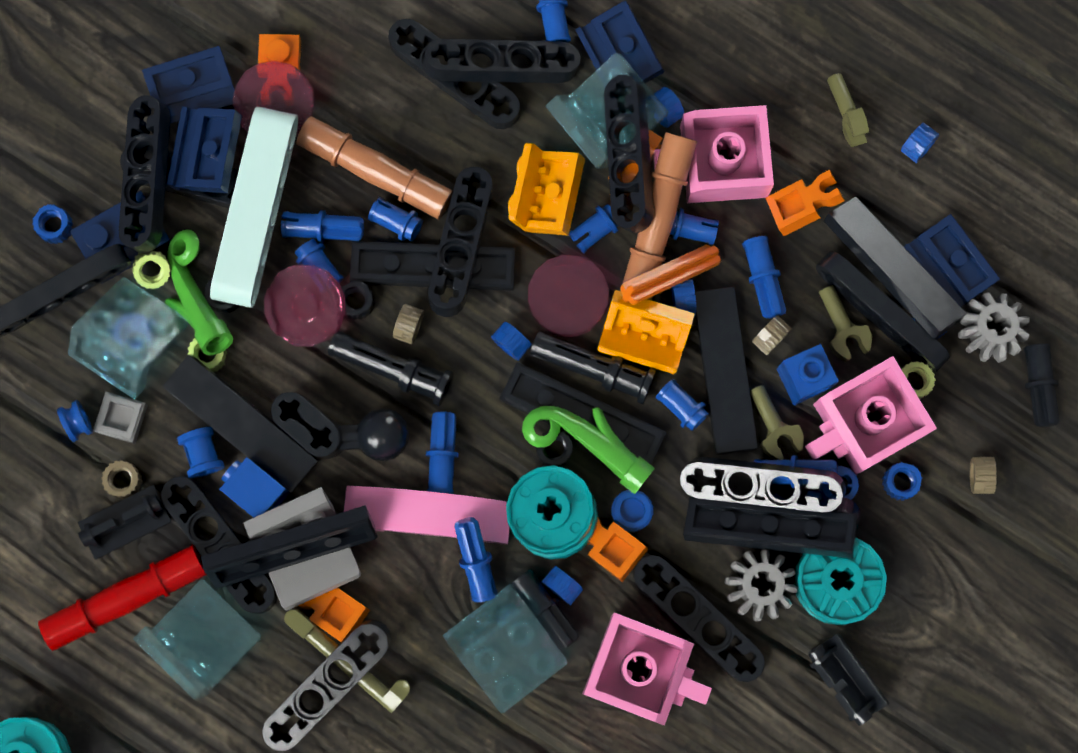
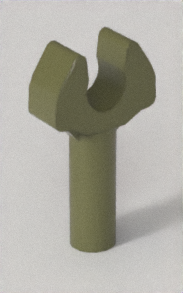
[827,73,869,147]
[819,285,872,362]
[750,385,804,460]

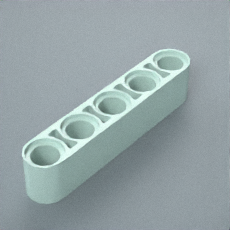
[210,106,298,308]

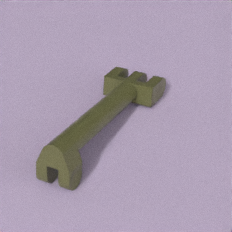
[284,609,410,713]

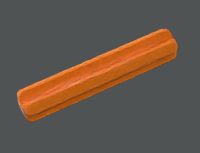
[620,244,721,305]

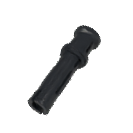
[328,330,454,406]
[530,331,657,404]

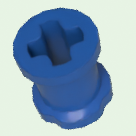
[177,427,225,479]

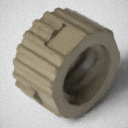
[393,304,424,344]
[753,315,792,355]
[970,457,997,494]
[102,460,143,499]

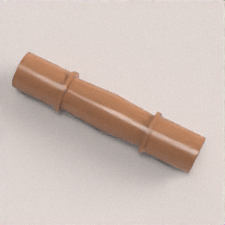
[296,116,453,220]
[620,132,697,300]

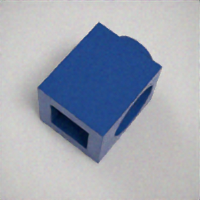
[776,344,839,406]
[219,457,290,518]

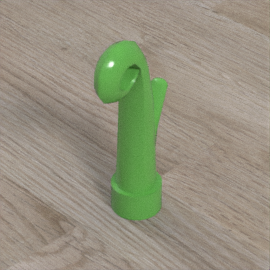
[165,229,233,355]
[522,406,655,494]

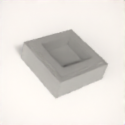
[93,392,148,444]

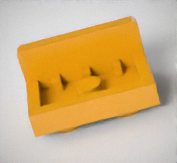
[508,143,585,236]
[597,290,695,374]

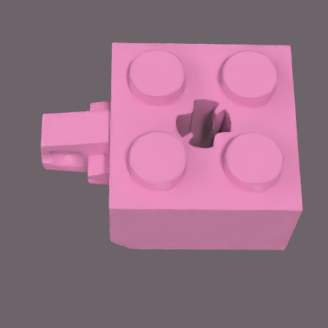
[653,105,774,203]
[805,356,937,475]
[582,613,712,726]

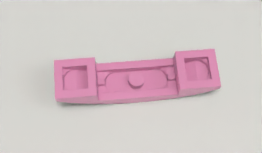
[344,486,510,544]

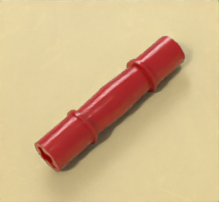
[38,545,207,651]

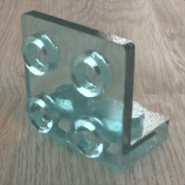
[546,53,668,169]
[68,278,188,399]
[133,580,261,699]
[442,584,567,713]

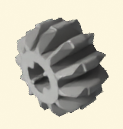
[958,293,1030,363]
[725,549,798,621]

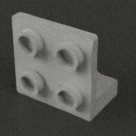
[243,487,361,610]

